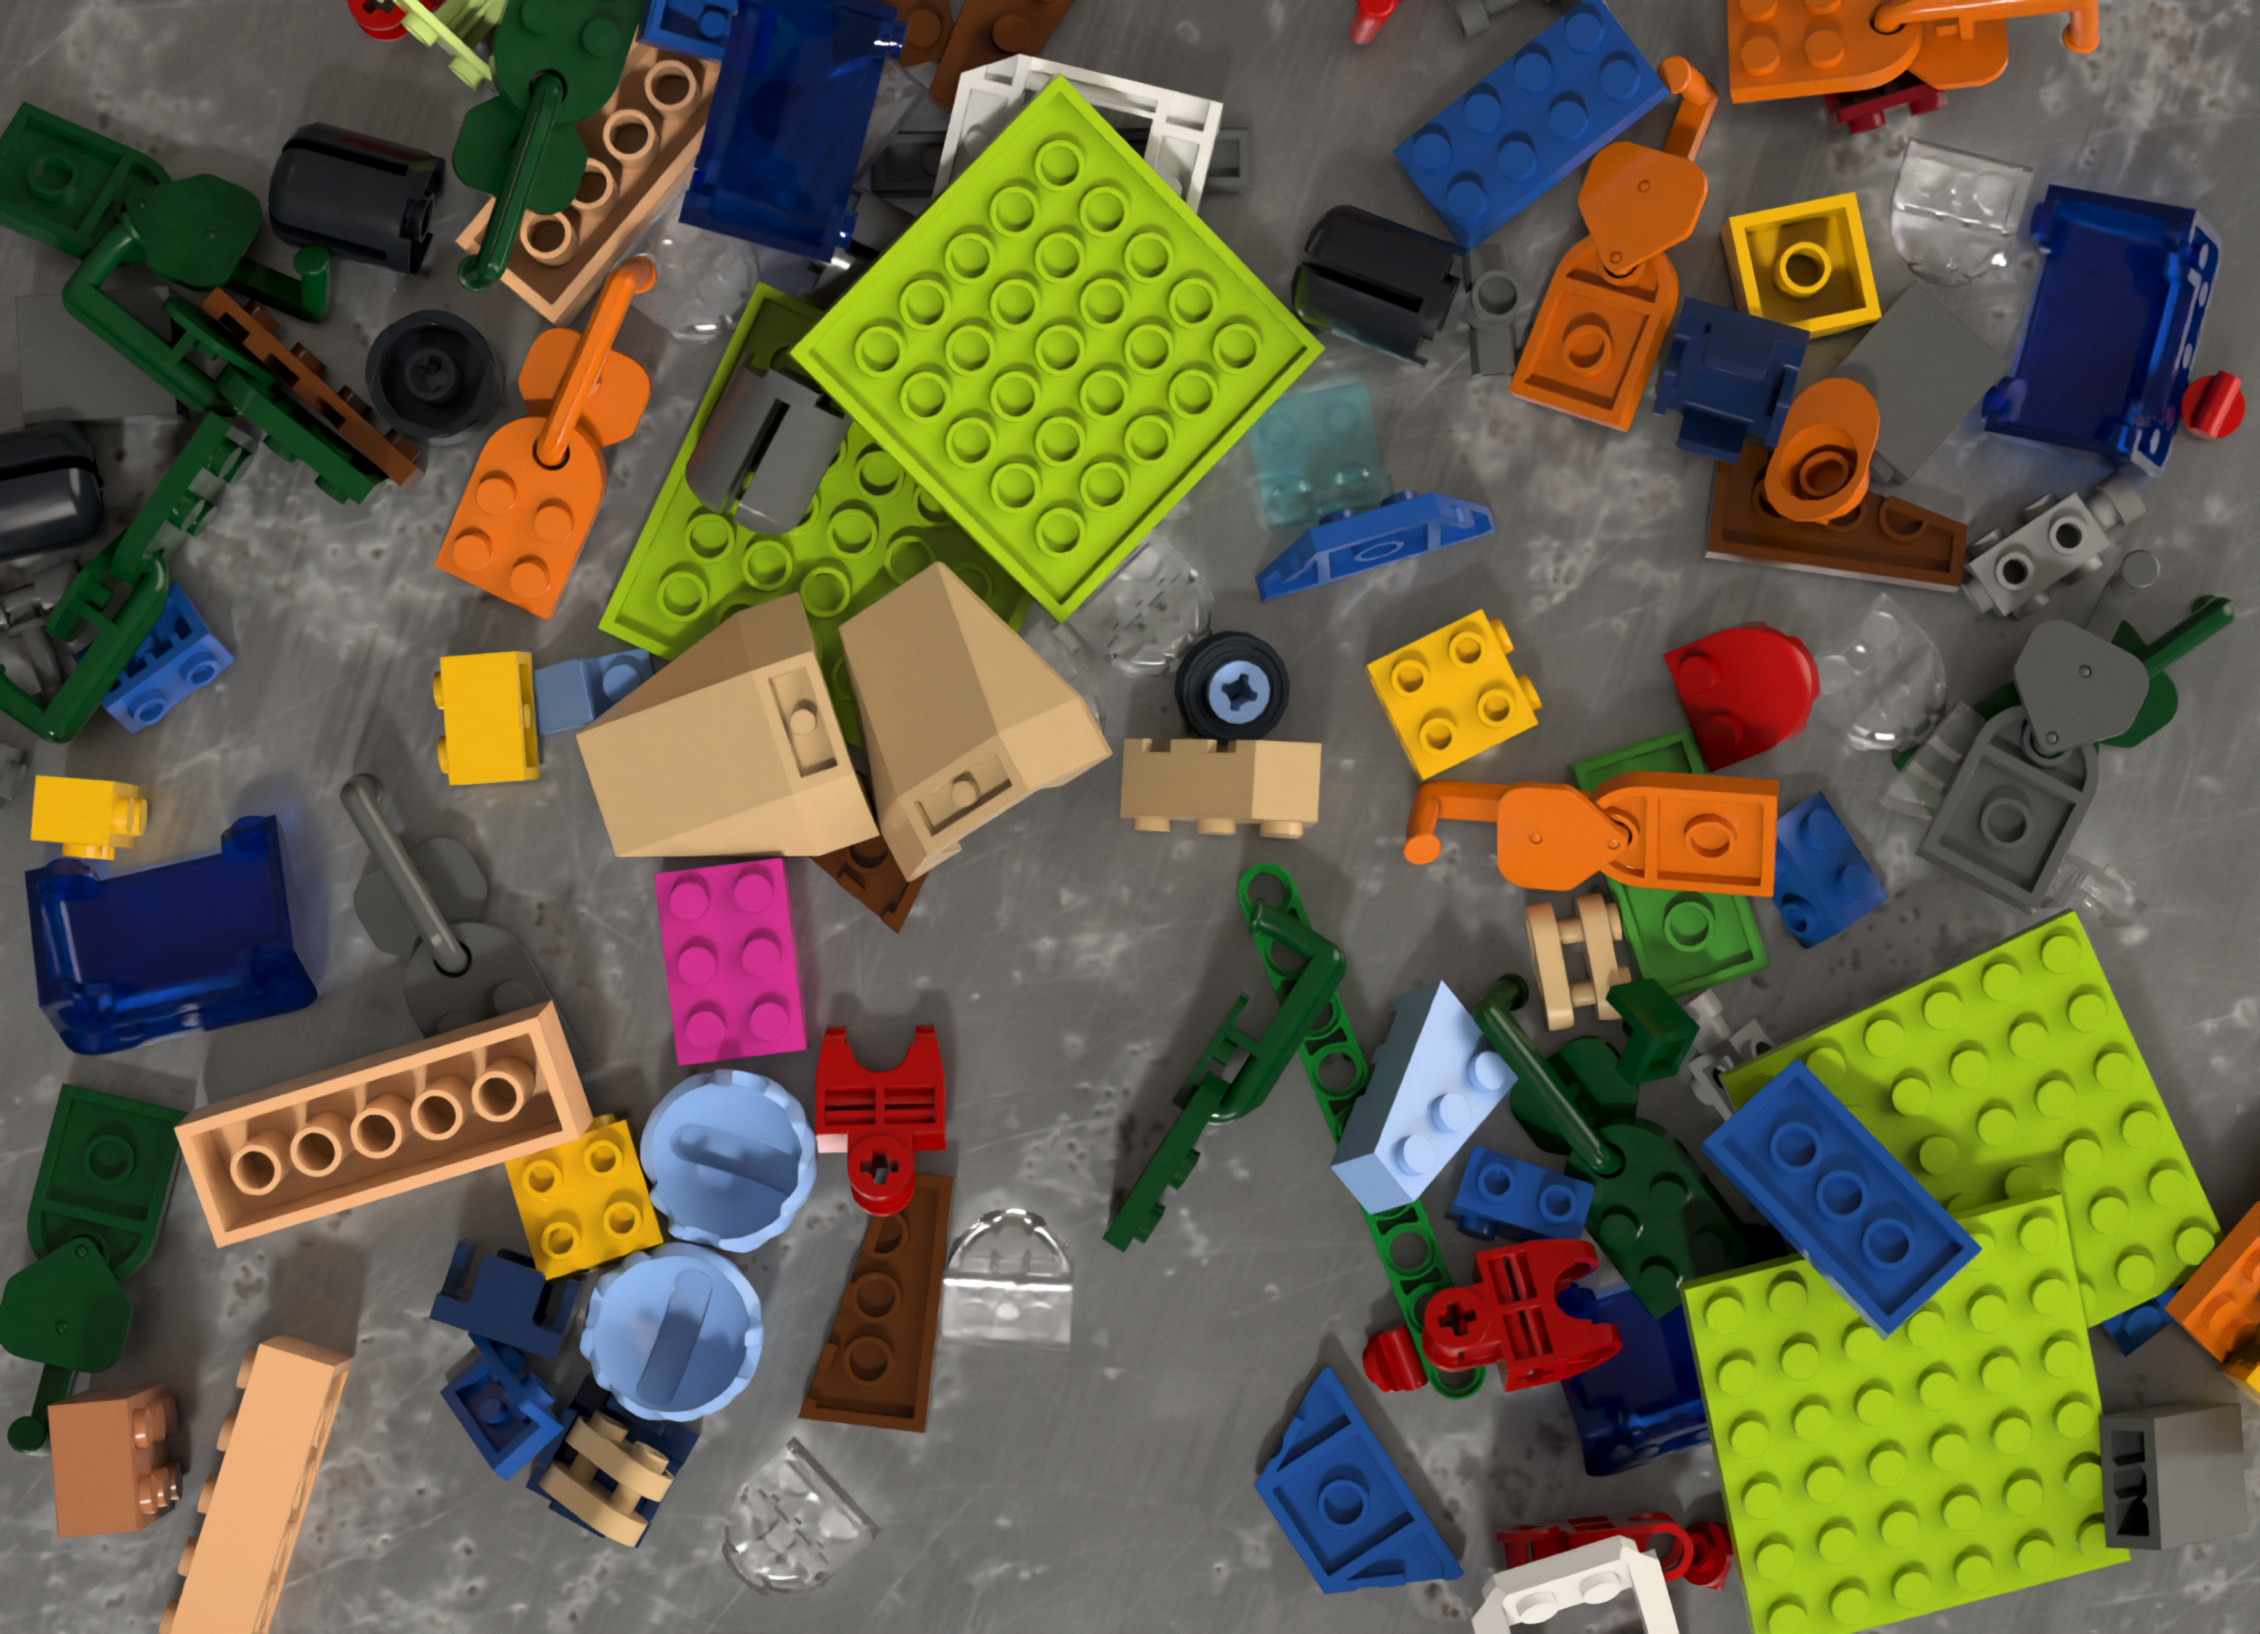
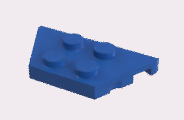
[1255,490,1496,603]
[1254,1364,1464,1594]

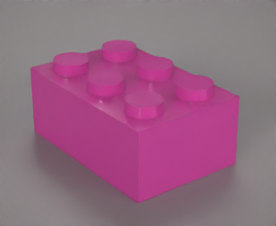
[654,858,811,1066]

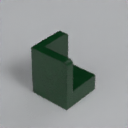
[1605,978,1700,1085]

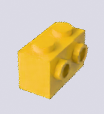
[433,651,541,785]
[30,775,147,860]

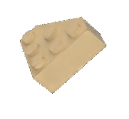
[1120,738,1322,839]

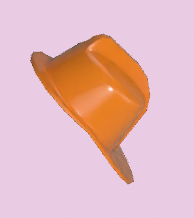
[1764,378,1880,525]

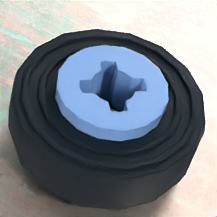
[1174,631,1290,745]

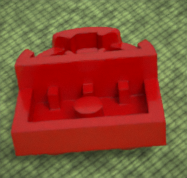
[1663,621,1820,773]

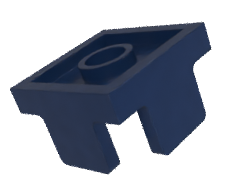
[1652,297,1810,464]
[429,1239,587,1359]
[525,1372,701,1549]

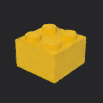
[1720,192,1882,339]

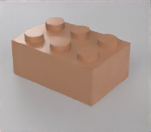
[47,1382,183,1538]

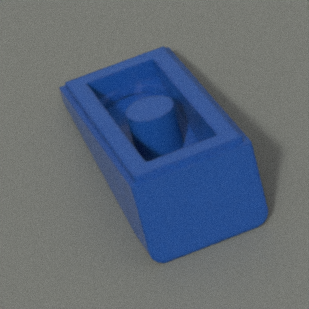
[635,0,782,75]

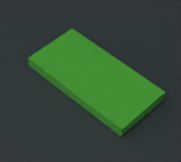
[1567,725,1770,999]

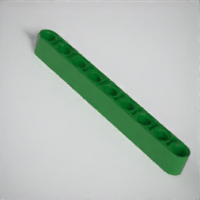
[1236,863,1486,1400]

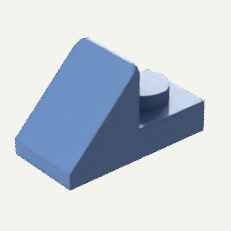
[533,648,656,736]

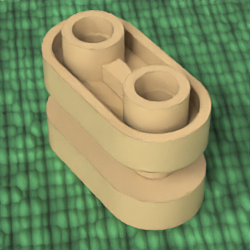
[1524,892,1632,1032]
[539,1411,674,1547]

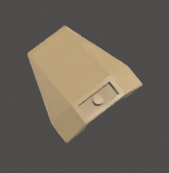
[838,562,1113,882]
[575,592,880,857]

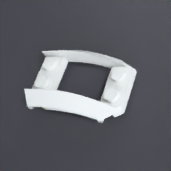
[931,54,1224,215]
[1467,1535,1679,1634]

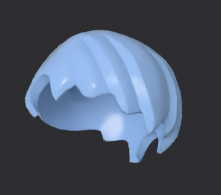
[640,1069,818,1253]
[579,1242,764,1422]

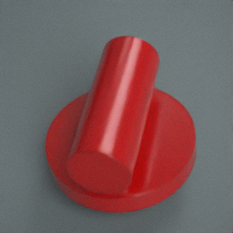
[2180,371,2245,440]
[1362,1322,1429,1393]
[1677,1521,1733,1591]

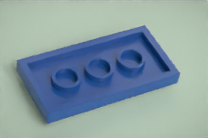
[1392,0,1672,252]
[1700,1058,1982,1341]

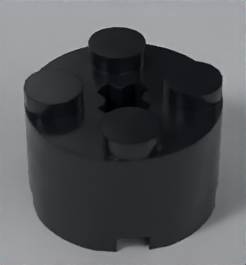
[365,309,504,446]

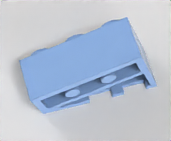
[1330,979,1518,1215]

